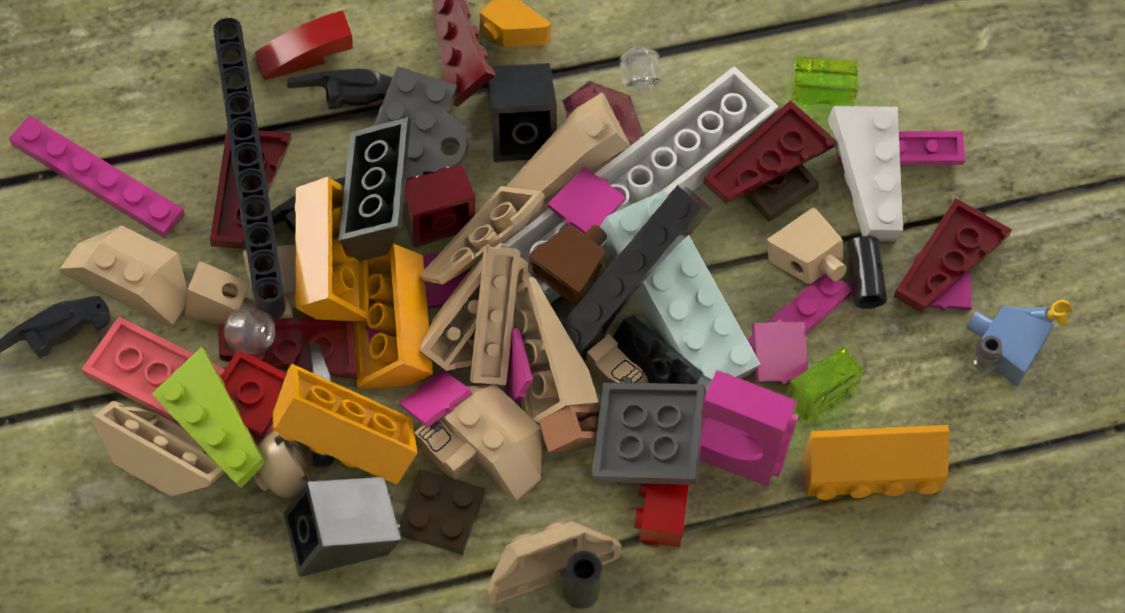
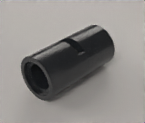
[847,236,887,309]
[564,551,602,609]

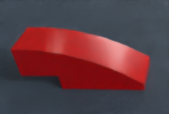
[255,10,353,81]

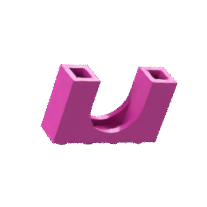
[700,370,799,487]

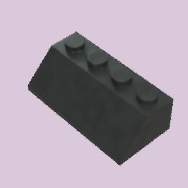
[338,117,411,261]

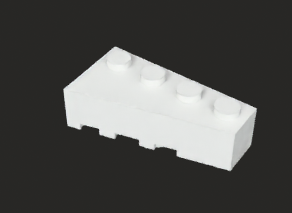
[828,106,903,242]

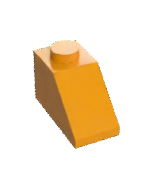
[479,0,551,47]

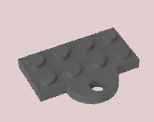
[374,66,468,181]

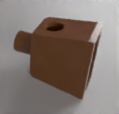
[528,225,607,307]

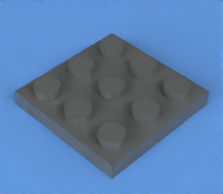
[592,383,706,485]

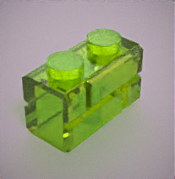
[791,56,858,107]
[786,347,864,422]

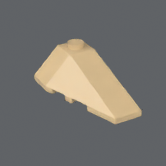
[507,93,631,199]
[419,186,545,284]
[513,277,598,426]

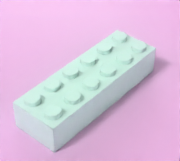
[600,190,760,393]

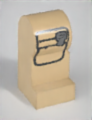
[586,334,649,383]
[414,419,476,480]

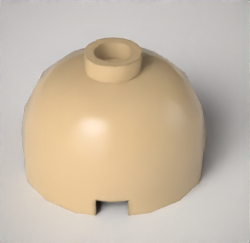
[254,431,319,498]

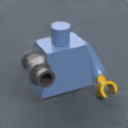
[967,300,1073,387]

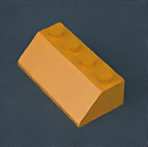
[294,177,369,322]
[353,244,433,390]
[273,364,418,485]
[802,425,949,500]

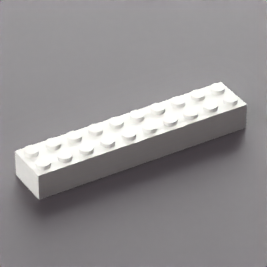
[504,66,779,304]

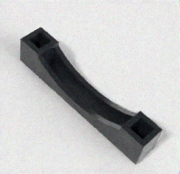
[562,185,712,361]

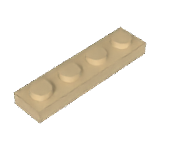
[470,246,521,385]

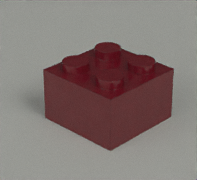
[402,164,475,248]

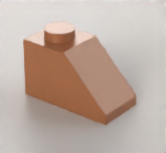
[539,405,600,452]

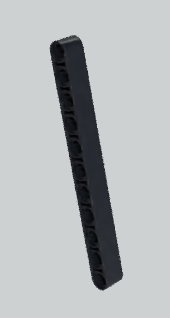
[213,17,286,321]

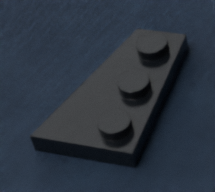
[612,315,703,384]

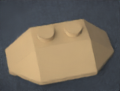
[60,226,187,328]
[419,243,529,371]
[440,384,542,503]
[92,401,225,497]
[487,521,621,606]

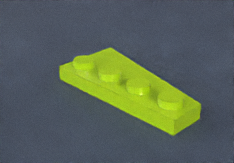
[152,347,266,488]

